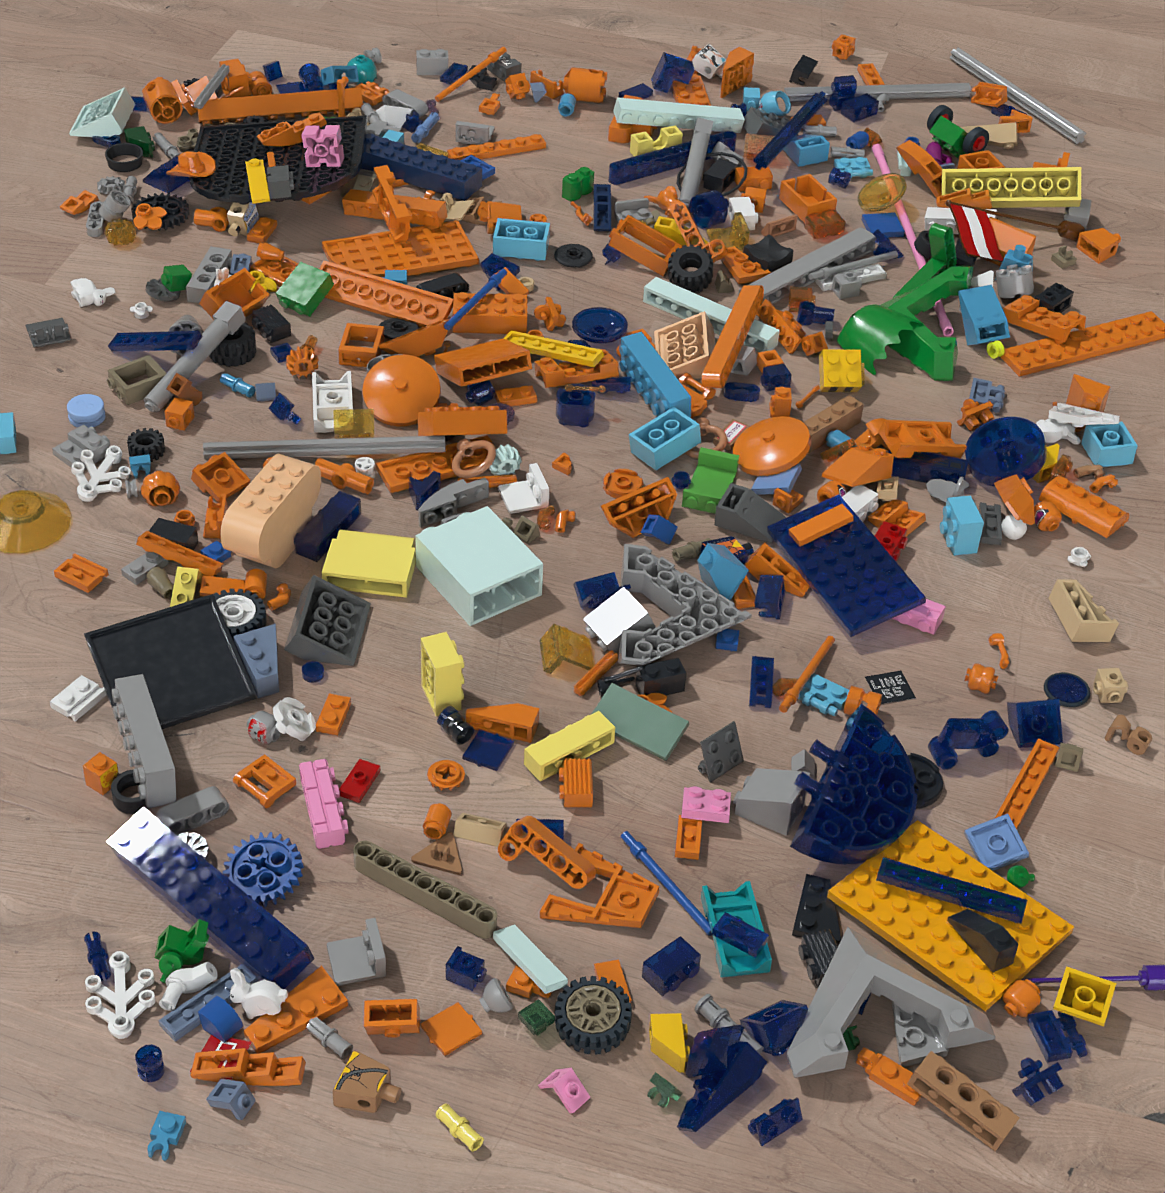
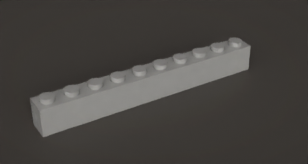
[738,227,877,304]

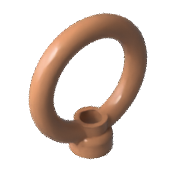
[685,418,727,459]
[452,439,496,478]

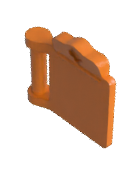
[477,201,522,234]
[679,373,716,419]

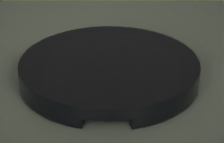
[873,753,944,809]

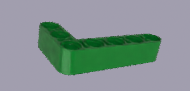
[893,223,957,298]

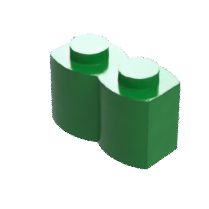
[562,167,595,202]

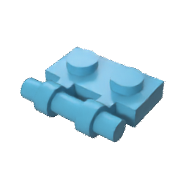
[834,157,873,179]
[799,673,849,717]

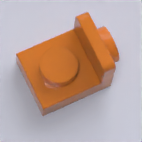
[772,488,804,513]

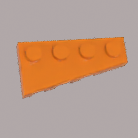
[244,965,348,1054]

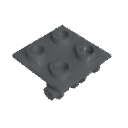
[25,318,71,347]
[698,721,744,782]

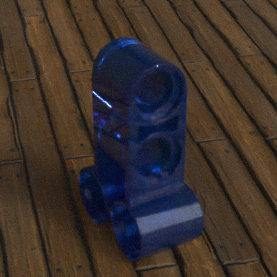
[938,710,1009,757]

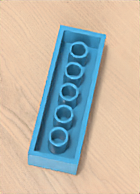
[619,332,691,418]

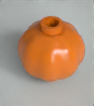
[141,470,180,507]

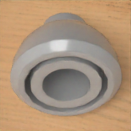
[479,978,513,1013]

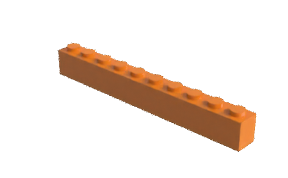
[197,87,363,125]

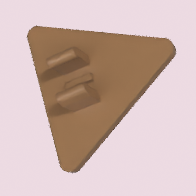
[411,832,462,875]

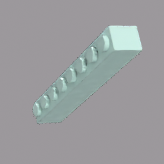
[613,98,745,133]
[643,277,780,352]

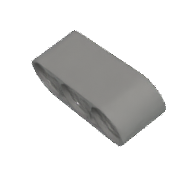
[382,89,428,120]
[156,786,230,837]

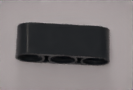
[416,273,469,299]

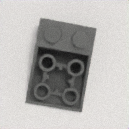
[743,107,798,144]
[714,483,786,543]

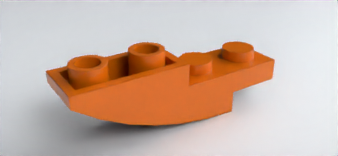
[256,113,327,146]
[896,140,942,197]

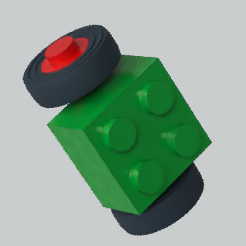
[927,105,989,158]

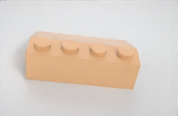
[654,311,715,379]

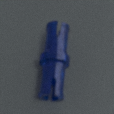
[84,931,111,981]

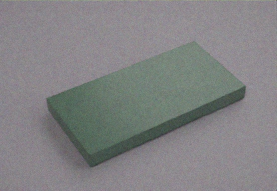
[592,683,690,761]

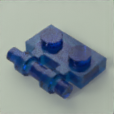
[1026,1010,1088,1063]

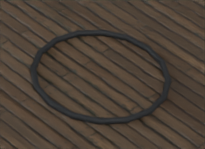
[676,152,748,200]

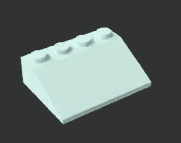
[69,87,135,138]

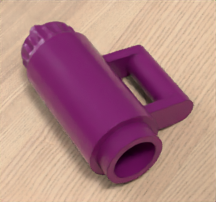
[926,142,952,165]

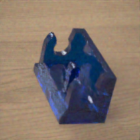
[754,575,785,620]

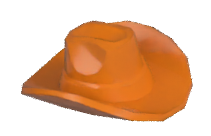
[166,151,216,177]

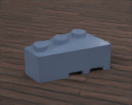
[233,624,279,699]

